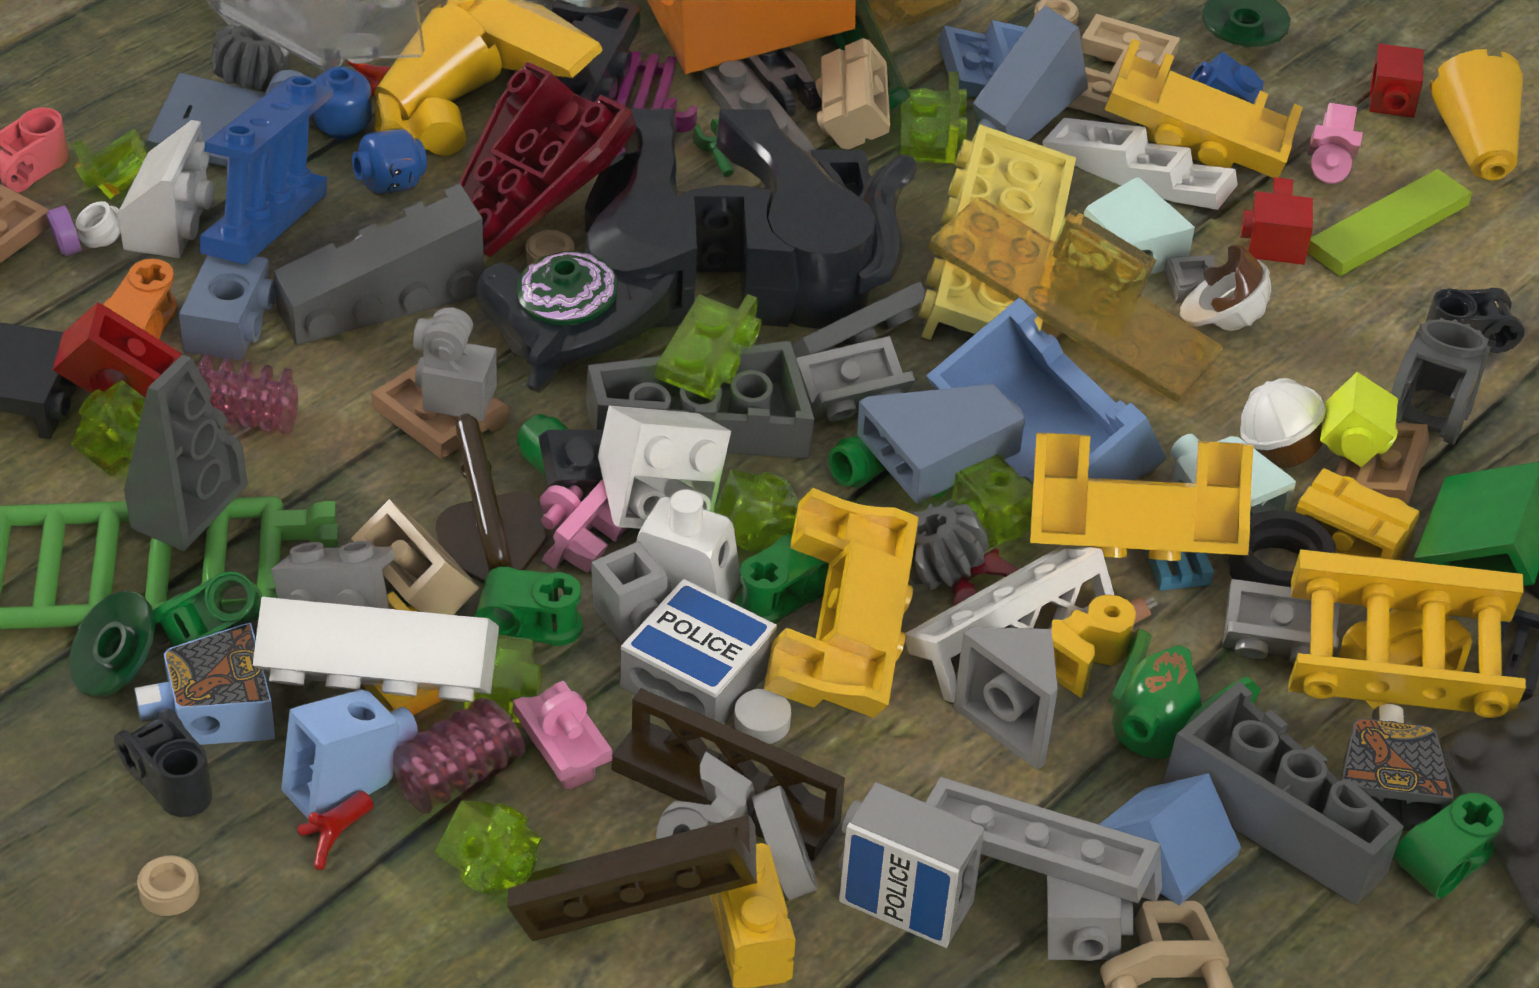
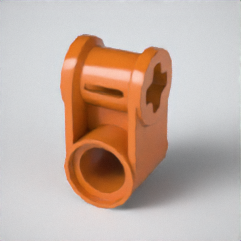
[103,258,178,339]

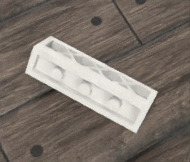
[905,545,1114,703]

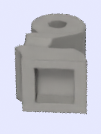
[656,752,756,839]

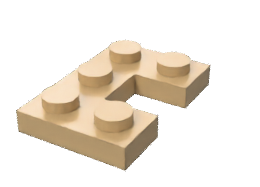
[1067,14,1180,126]

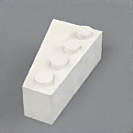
[252,597,499,702]

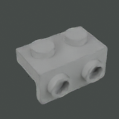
[796,336,915,422]
[271,541,395,609]
[1222,579,1340,663]

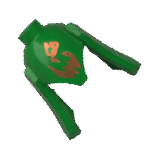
[1109,629,1261,759]

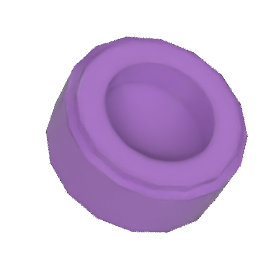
[46,205,82,257]

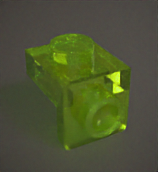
[72,128,150,199]

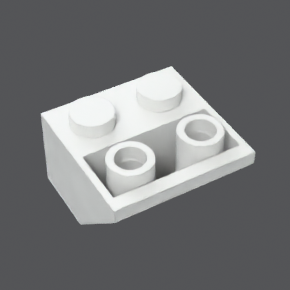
[118,120,214,258]
[598,405,731,529]

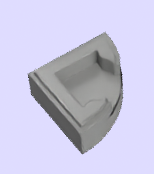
[1164,255,1215,303]

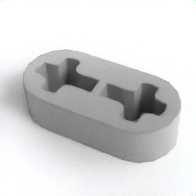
[752,786,818,900]

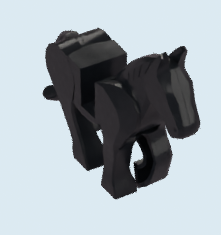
[476,108,917,393]

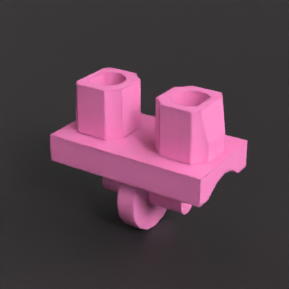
[1308,103,1363,184]
[540,479,627,574]
[513,680,612,789]

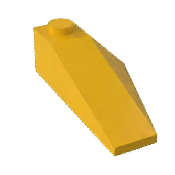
[447,0,603,78]

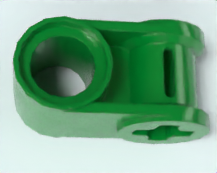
[735,534,829,624]
[474,567,583,646]
[153,571,263,647]
[1392,793,1504,899]

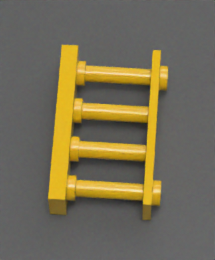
[1288,549,1526,718]

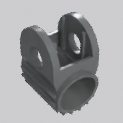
[1391,318,1491,445]

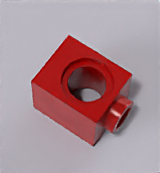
[1369,43,1424,118]

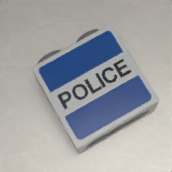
[620,579,777,724]
[838,782,985,948]

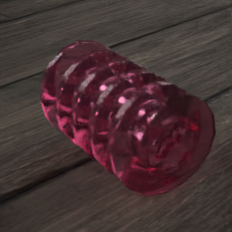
[197,354,299,434]
[393,698,525,813]

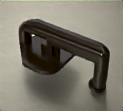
[436,413,547,583]

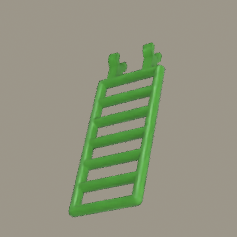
[0,496,339,629]

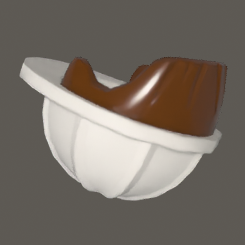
[1180,244,1271,331]
[1240,378,1326,468]

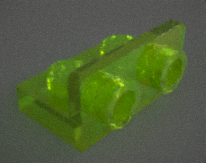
[899,71,967,163]
[655,294,762,400]

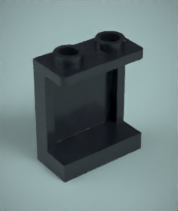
[0,322,80,439]

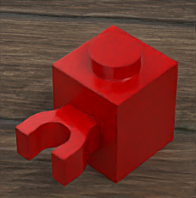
[1240,177,1313,265]

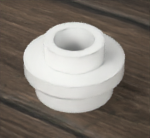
[76,201,121,248]

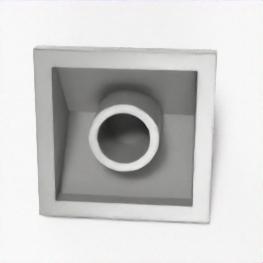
[954,627,1058,770]

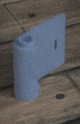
[146,70,306,167]

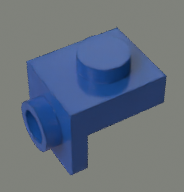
[1190,51,1264,104]

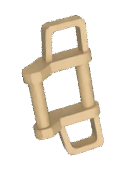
[1100,901,1234,988]

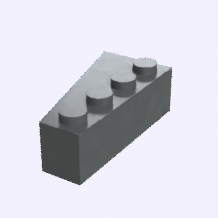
[273,183,484,345]
[586,341,814,459]
[1163,681,1404,905]

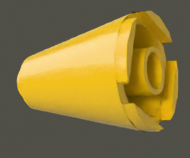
[375,3,502,120]
[1430,49,1523,181]

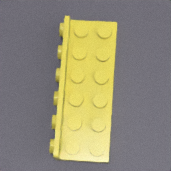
[917,124,1076,340]

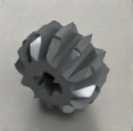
[211,23,291,90]
[909,499,989,590]

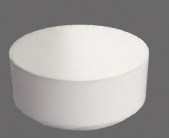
[734,689,791,744]

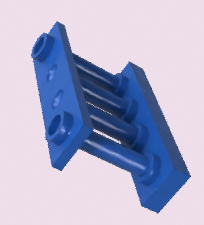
[200,76,333,265]

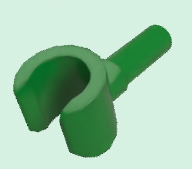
[693,119,734,177]

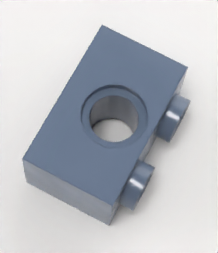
[179,255,276,361]

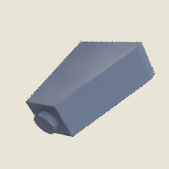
[973,6,1088,141]
[857,384,1025,504]

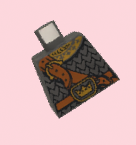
[1340,704,1453,831]

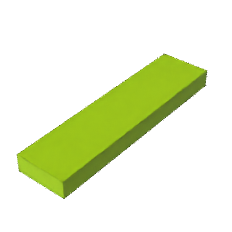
[1308,169,1472,277]

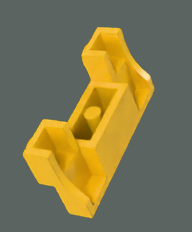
[1104,38,1303,178]
[1030,432,1254,561]
[764,488,919,718]

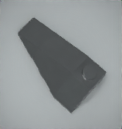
[124,354,248,551]

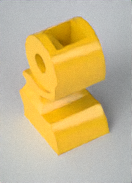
[373,93,467,156]
[1051,594,1136,699]

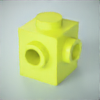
[1320,372,1398,468]

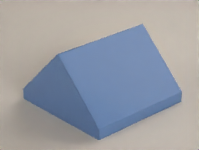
[1098,773,1241,906]

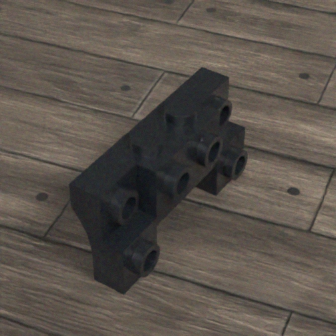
[493,1,641,110]

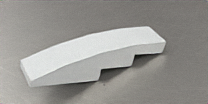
[1043,118,1238,210]

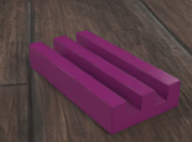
[616,51,677,109]

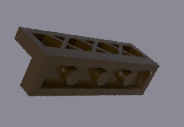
[611,688,845,861]
[507,815,757,941]

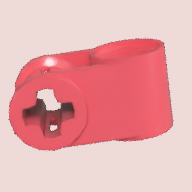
[0,107,69,193]

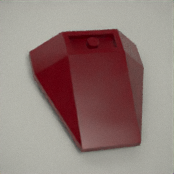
[458,61,637,257]

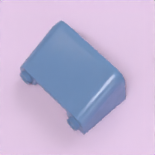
[926,297,1166,504]

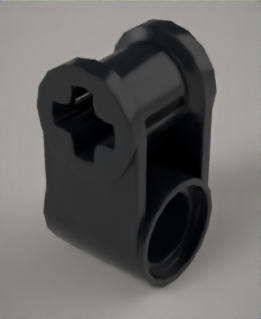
[1425,287,1525,353]
[114,708,212,817]

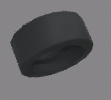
[1230,510,1336,587]

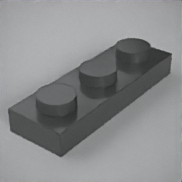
[791,281,926,358]

